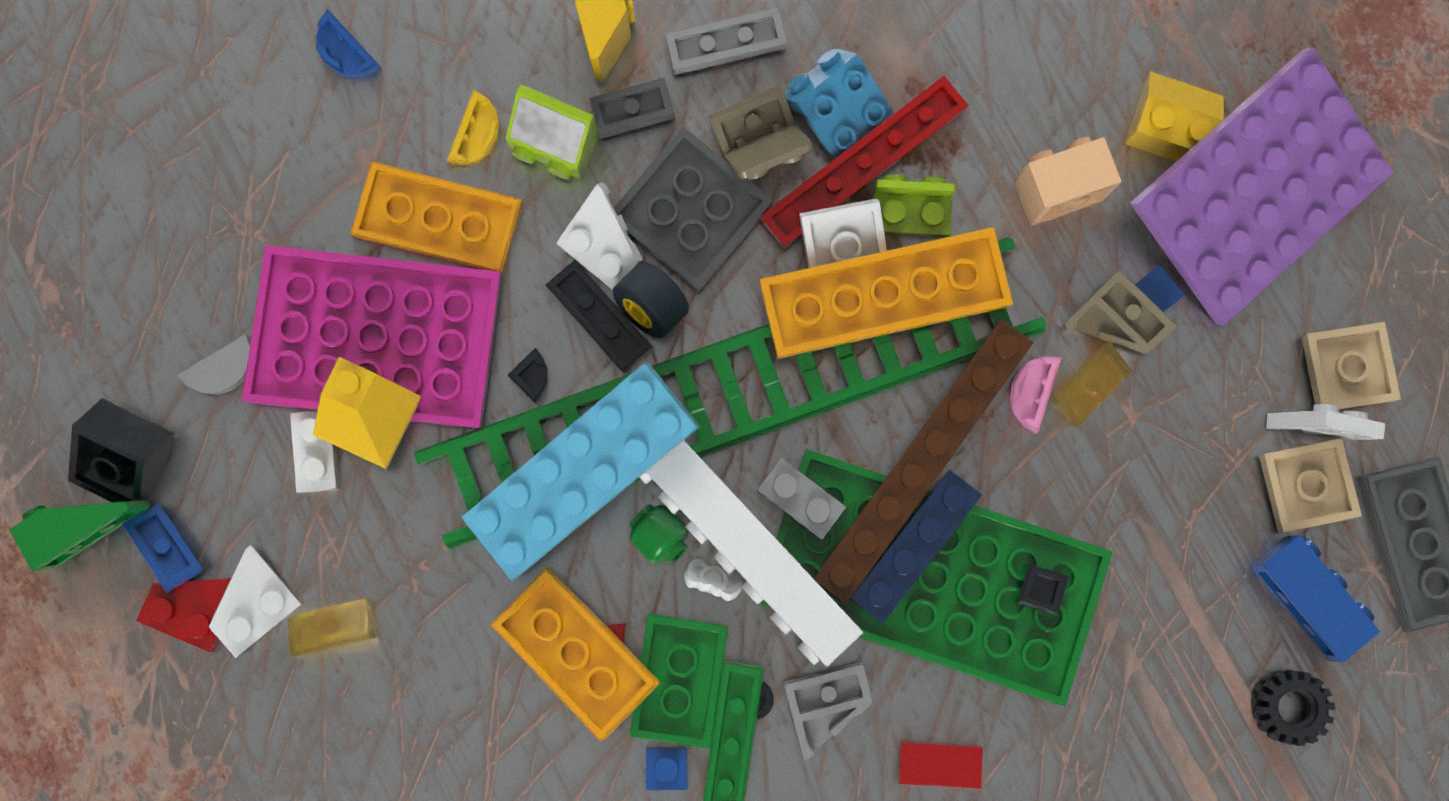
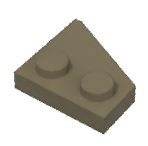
[1063,270,1177,354]

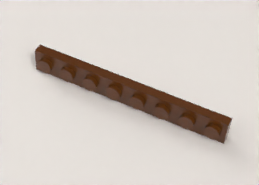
[813,319,1034,604]

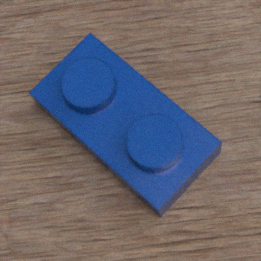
[122,503,203,593]

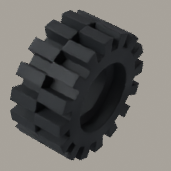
[1251,670,1335,746]

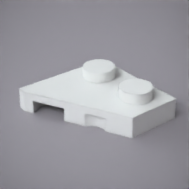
[209,545,301,658]

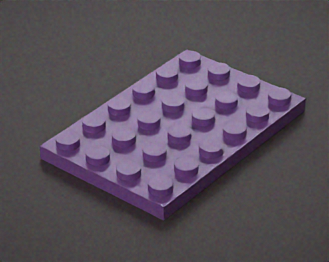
[1130,48,1394,325]

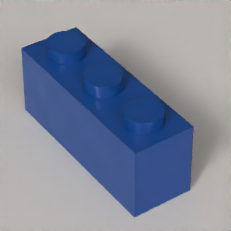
[1250,535,1380,663]

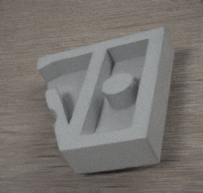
[783,661,873,760]

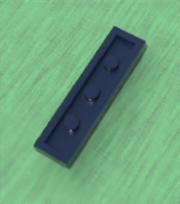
[850,470,982,624]

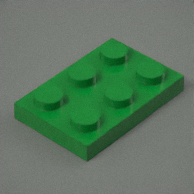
[629,614,728,749]

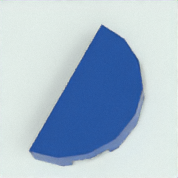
[316,9,381,78]

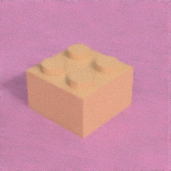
[1014,136,1122,226]

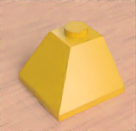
[313,357,422,469]

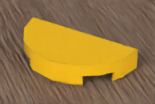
[447,90,501,166]

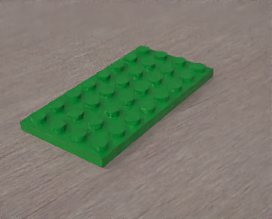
[760,449,1113,707]

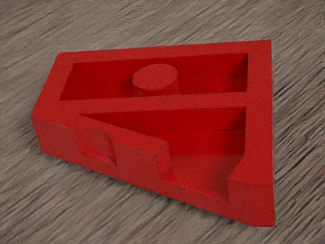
[136,578,232,652]

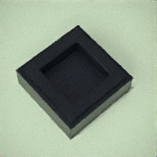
[1016,564,1069,615]

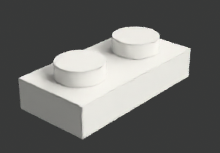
[290,410,340,493]

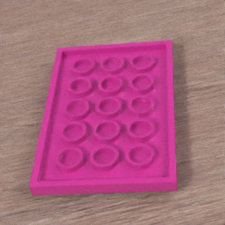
[242,245,502,429]

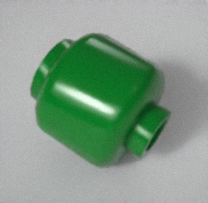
[629,504,689,564]

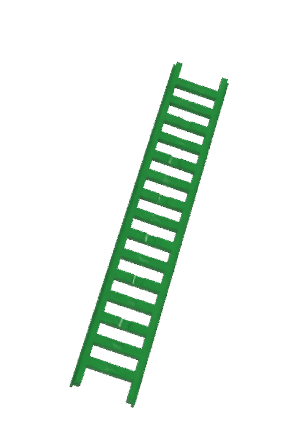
[414,237,1047,550]

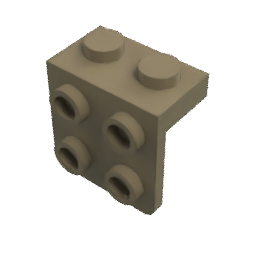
[707,85,813,180]

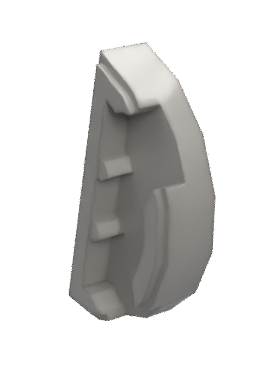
[177,334,251,395]

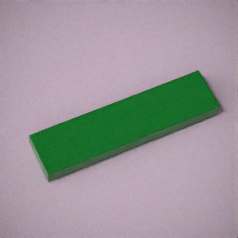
[703,660,765,801]

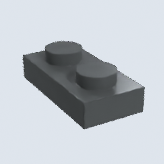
[589,78,675,139]

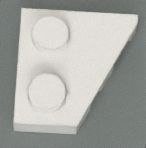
[556,182,643,290]
[1266,404,1385,440]

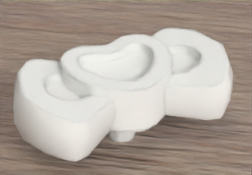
[684,557,743,601]

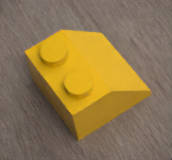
[574,0,636,85]
[1125,71,1224,162]

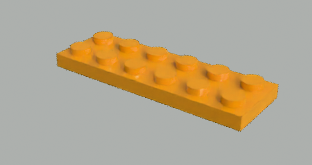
[759,227,1013,359]

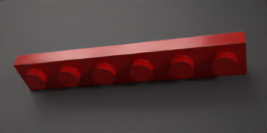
[760,75,969,249]

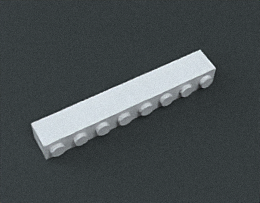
[639,441,863,667]

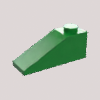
[9,500,150,572]

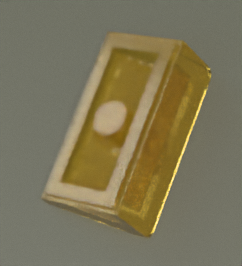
[1049,341,1132,427]
[288,599,376,658]

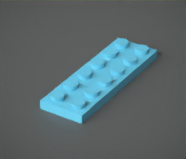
[461,363,700,581]

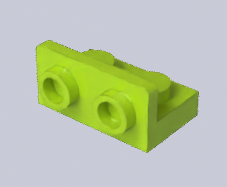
[873,175,956,239]

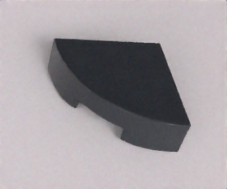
[507,348,548,404]

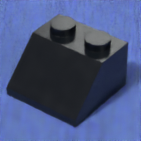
[68,398,173,503]

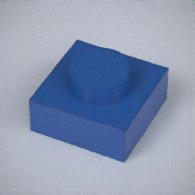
[646,747,687,791]

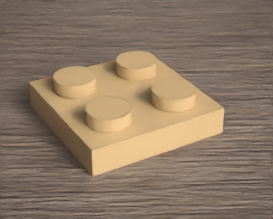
[1301,322,1401,410]
[1259,438,1362,533]

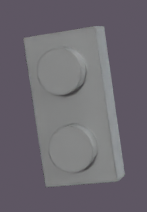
[757,458,846,540]

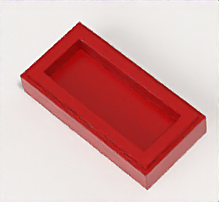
[898,741,983,789]

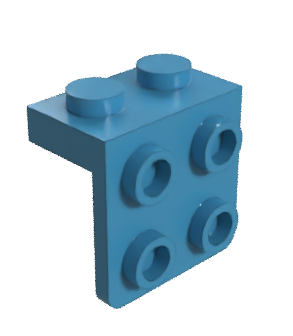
[784,49,894,159]

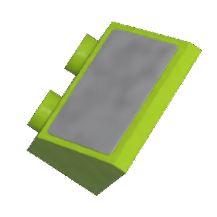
[505,84,600,179]

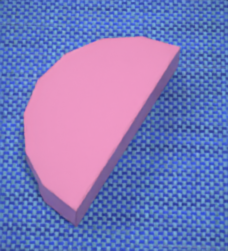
[1008,356,1061,434]

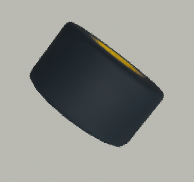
[613,262,689,338]

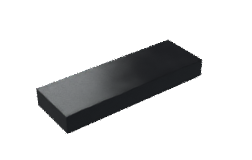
[545,260,653,374]

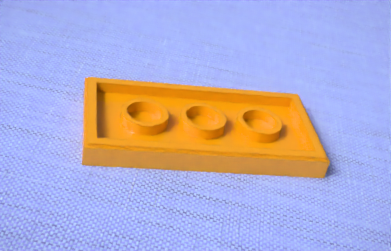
[350,161,523,276]
[491,567,661,742]

